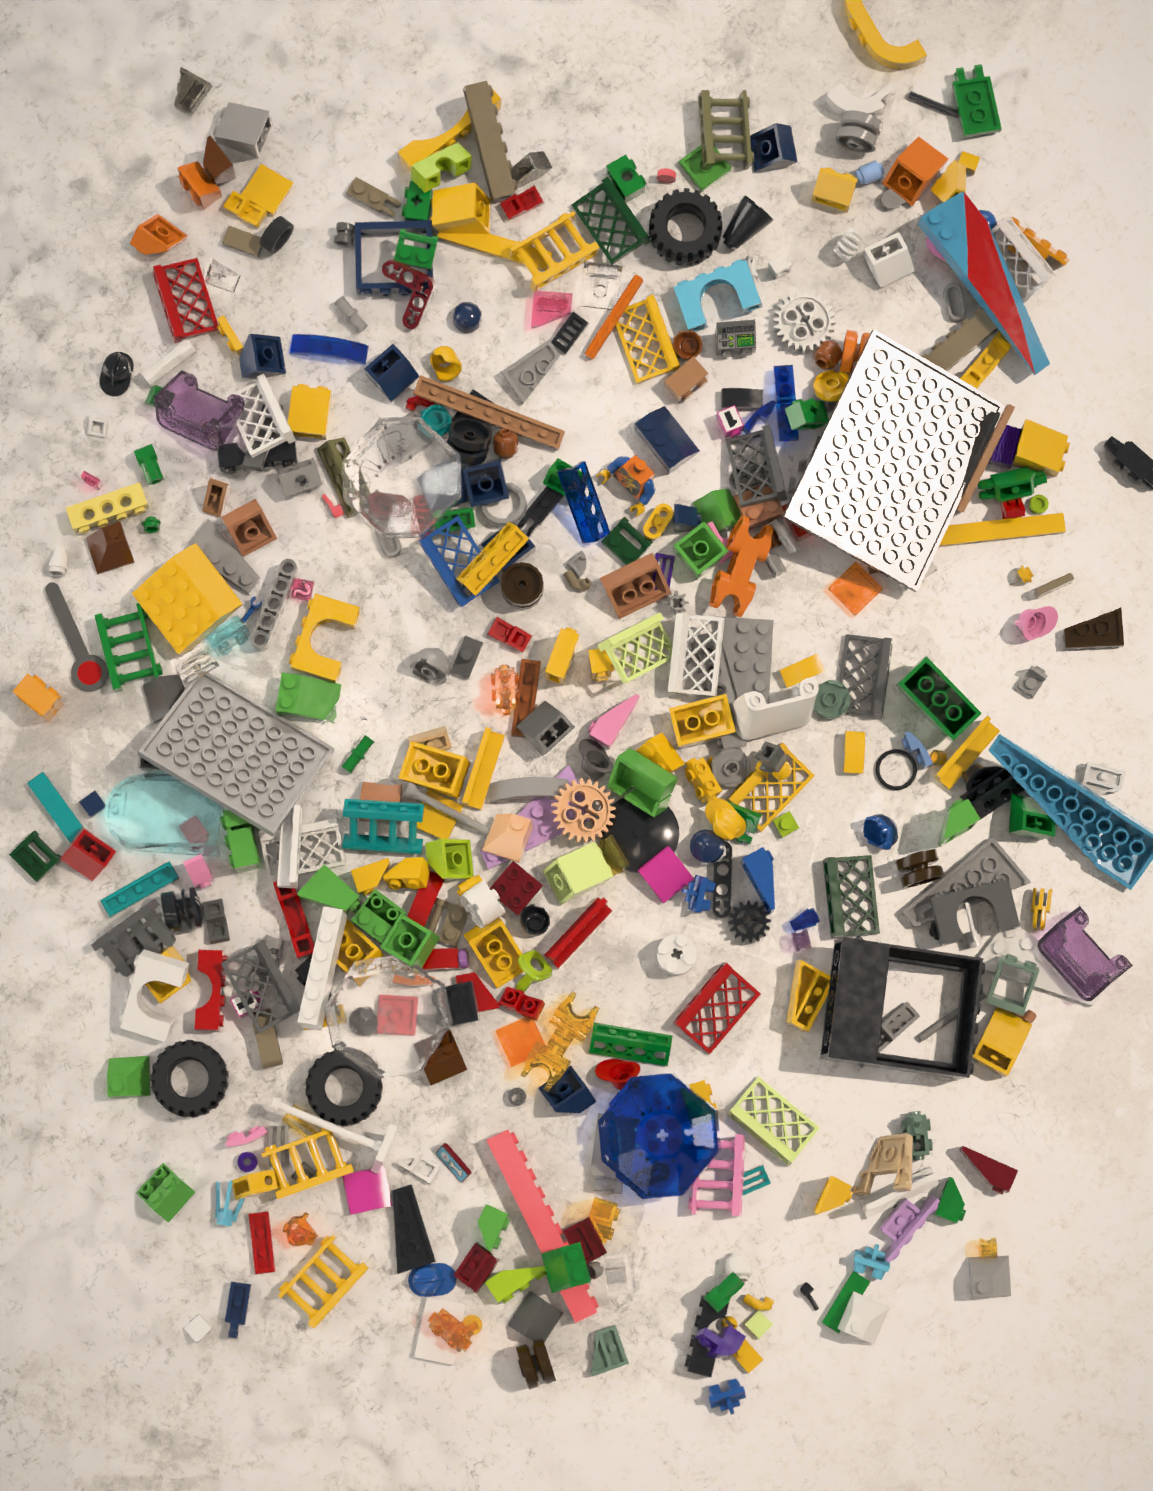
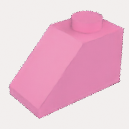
[183,854,215,889]

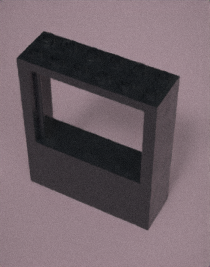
[820,937,985,1079]

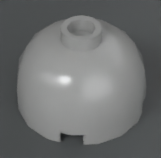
[410,648,450,685]

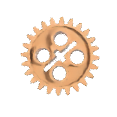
[551,778,616,843]

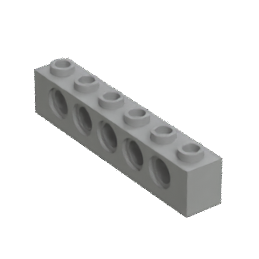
[691,631,747,749]

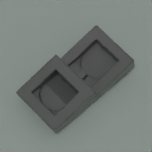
[203,899,230,944]

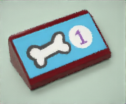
[436,1143,472,1183]

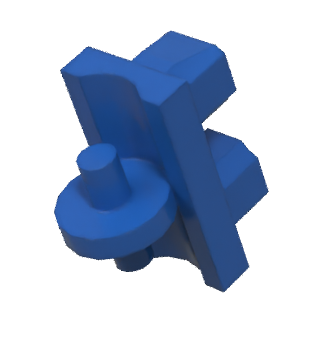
[681,875,715,913]
[708,1378,746,1415]

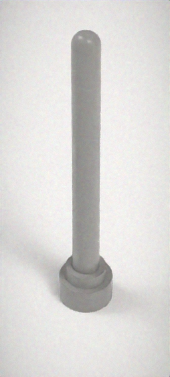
[403,782,490,835]

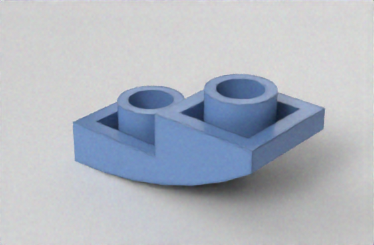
[902,731,933,769]

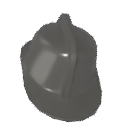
[579,739,614,782]

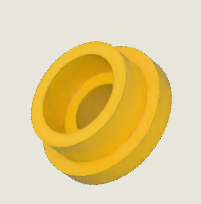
[1017,565,1034,583]

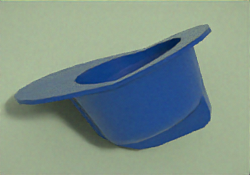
[408,1263,457,1297]

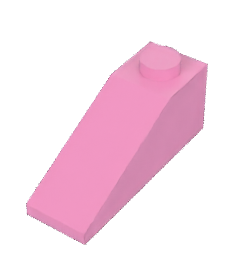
[588,694,640,749]

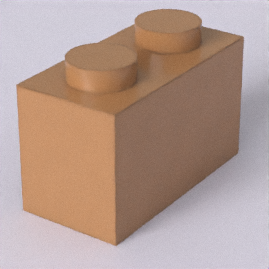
[664,356,709,403]

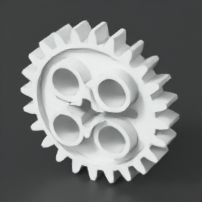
[773,290,836,353]

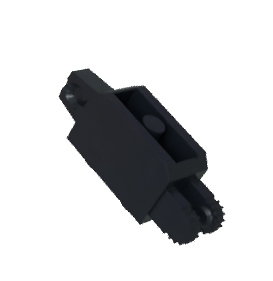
[1103,436,1153,490]

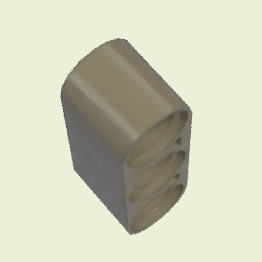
[252,1008,283,1069]

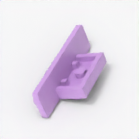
[879,1194,940,1263]

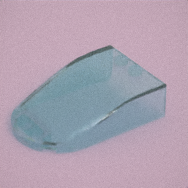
[105,771,222,857]

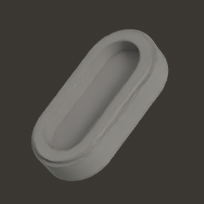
[880,189,907,210]
[943,284,966,322]
[375,521,402,558]

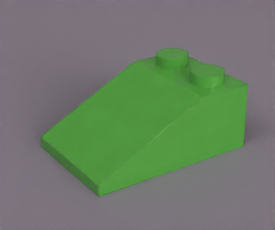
[276,672,342,723]

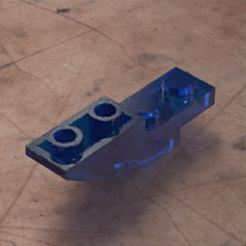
[773,365,799,442]

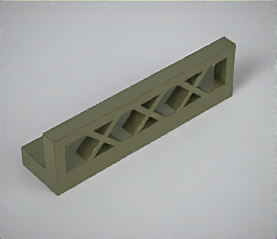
[317,437,370,518]

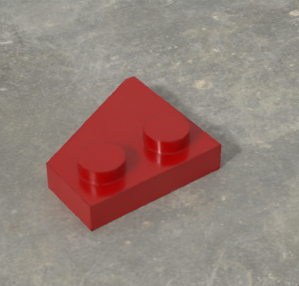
[455,972,500,1012]

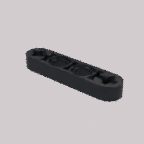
[713,841,732,919]

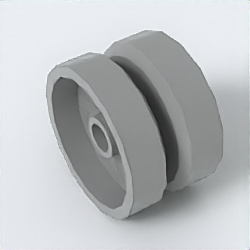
[835,110,883,153]

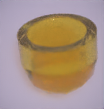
[930,750,947,766]

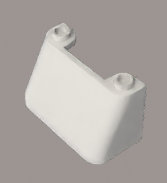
[729,676,819,740]

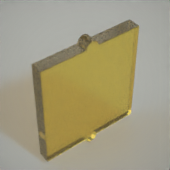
[597,835,629,877]

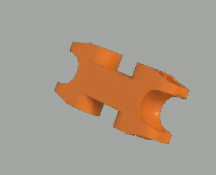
[709,515,773,617]

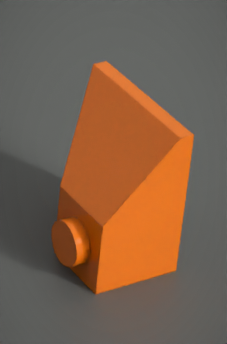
[130,214,188,255]

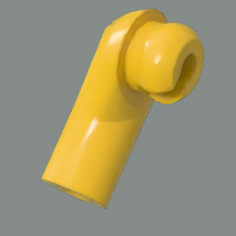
[743,1294,774,1311]

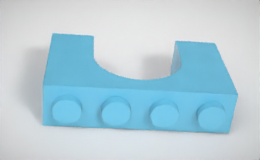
[674,260,763,332]

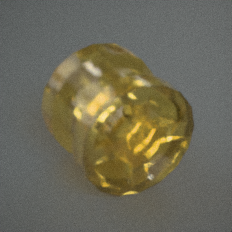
[979,1238,997,1259]

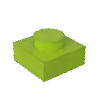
[772,811,799,838]

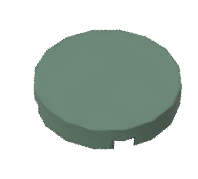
[814,680,851,720]

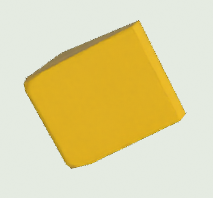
[959,151,980,175]

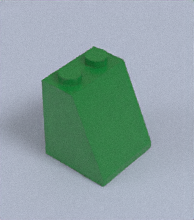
[541,1242,591,1293]

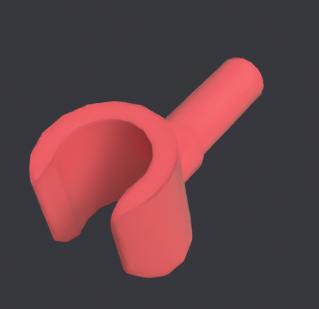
[322,494,344,518]

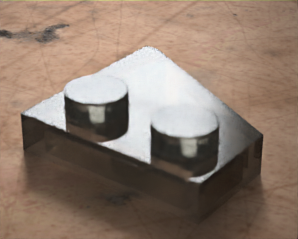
[174,67,212,117]

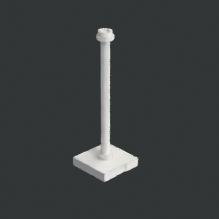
[270,1097,397,1174]

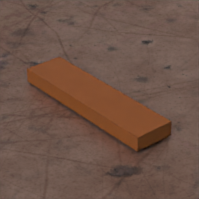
[511,659,541,738]

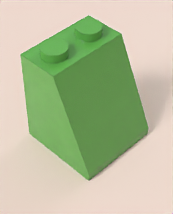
[297,864,362,915]

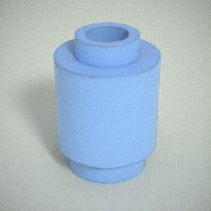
[855,160,885,185]

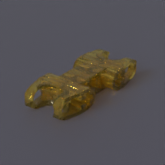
[520,991,600,1092]

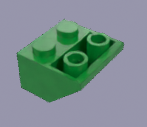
[1009,794,1056,840]

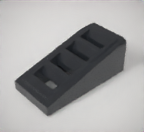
[551,311,590,354]

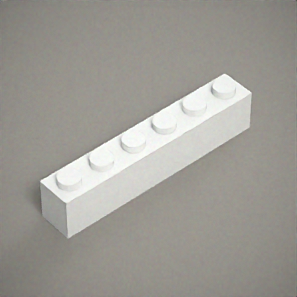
[297,907,347,1031]

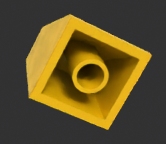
[430,183,491,234]
[1012,419,1070,477]

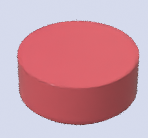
[657,168,676,184]

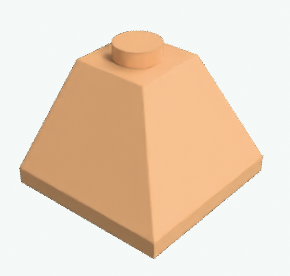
[482,814,533,863]

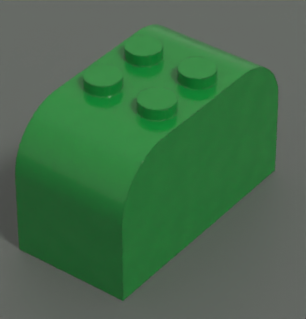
[895,656,982,741]

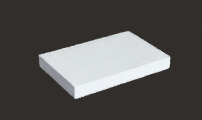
[414,1297,466,1365]

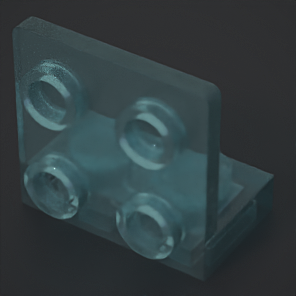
[206,615,251,656]

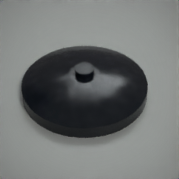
[601,798,679,873]

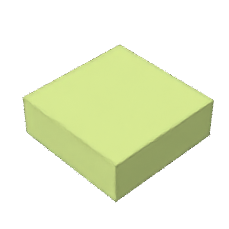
[745,1310,773,1339]

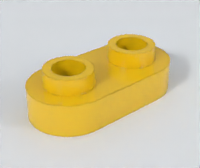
[643,503,673,540]

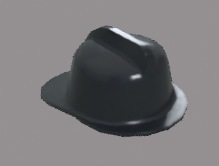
[99,352,134,396]
[962,763,1003,791]

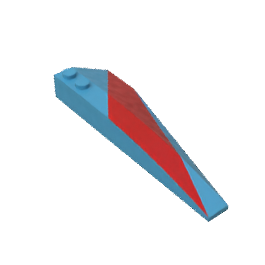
[918,191,1050,376]

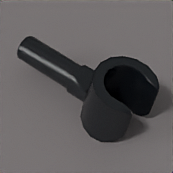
[800,1282,819,1311]

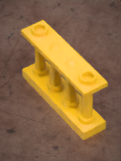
[508,211,600,292]
[261,1127,354,1199]
[278,1235,369,1329]

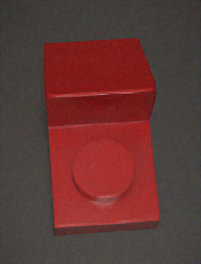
[1000,498,1025,519]

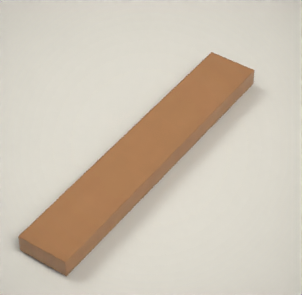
[957,404,1015,513]

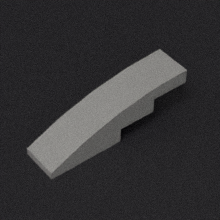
[853,1001,920,1071]

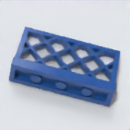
[418,516,500,607]

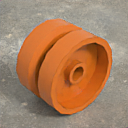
[840,330,870,373]

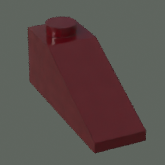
[959,1146,1018,1195]

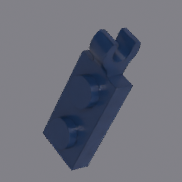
[225,1281,252,1339]

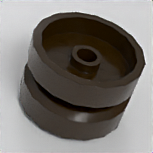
[501,562,544,610]
[895,849,945,888]
[516,1338,556,1390]

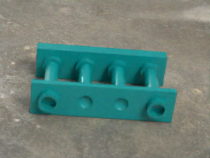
[342,799,424,854]

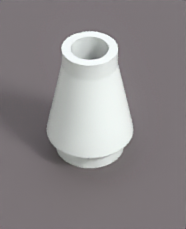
[48,546,67,577]

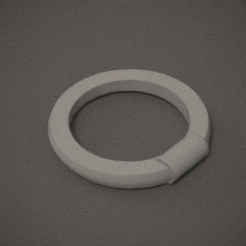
[481,483,527,525]

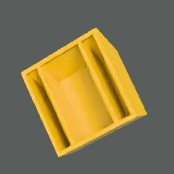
[132,543,243,655]

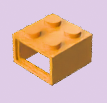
[12,673,64,722]

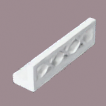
[277,805,302,888]

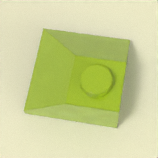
[425,839,474,879]

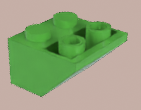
[351,889,407,945]
[137,1163,195,1223]
[478,1204,511,1252]

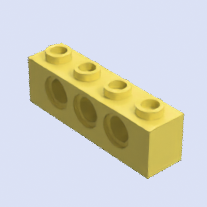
[66,482,149,534]

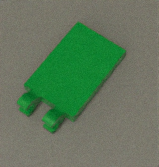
[952,64,1002,138]

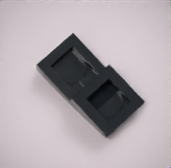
[721,388,763,410]

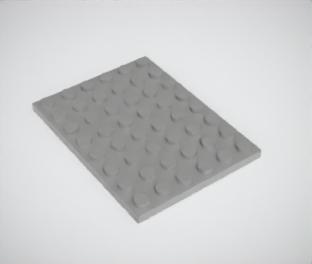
[137,668,335,837]

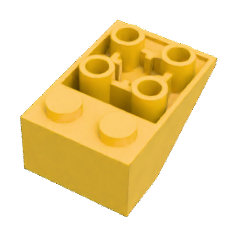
[972,1007,1032,1077]

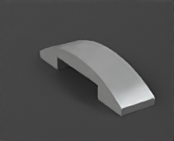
[490,777,569,803]

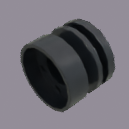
[161,887,203,933]

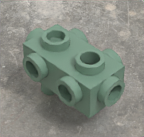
[901,1111,933,1160]

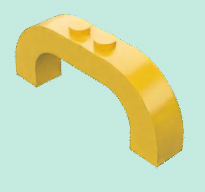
[844,0,927,70]

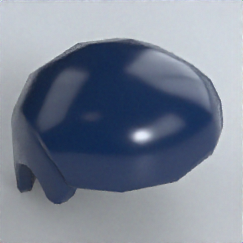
[453,302,482,333]

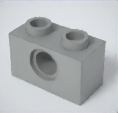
[277,458,323,497]

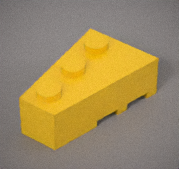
[786,960,830,1032]

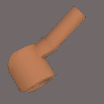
[1008,1009,1037,1023]

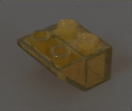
[589,1197,620,1244]

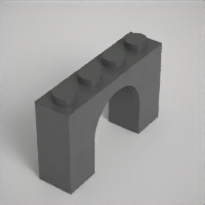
[929,878,1020,946]

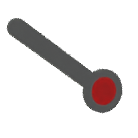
[45,582,109,692]

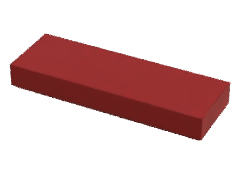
[249,1211,276,1274]

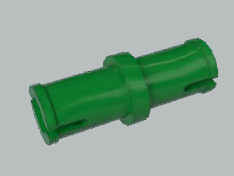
[342,735,374,774]

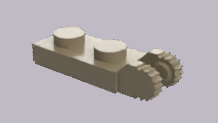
[346,177,401,218]

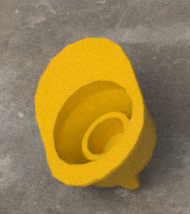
[705,798,746,840]

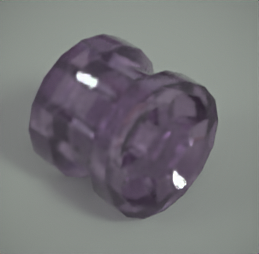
[791,929,811,952]

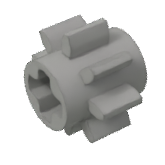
[664,591,689,615]

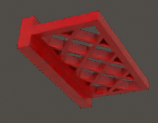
[152,258,218,343]
[544,897,613,969]
[672,962,761,1054]

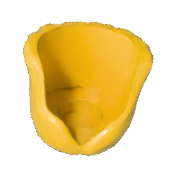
[430,346,462,382]

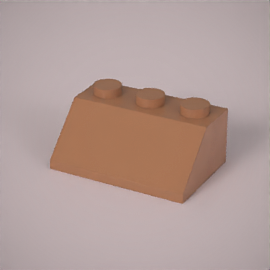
[600,553,672,619]

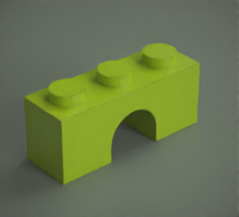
[411,142,472,192]

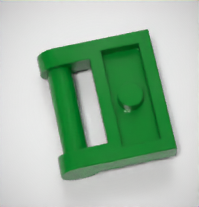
[394,229,439,271]

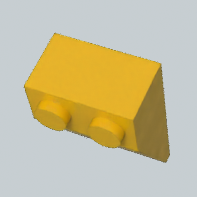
[669,694,736,749]
[398,741,471,799]
[463,917,524,989]
[315,919,387,987]

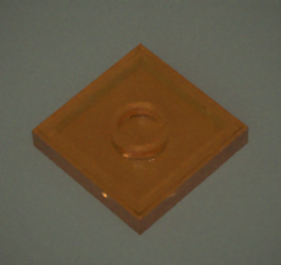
[828,561,883,616]
[495,1017,548,1068]

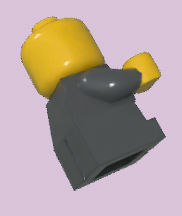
[755,741,792,780]

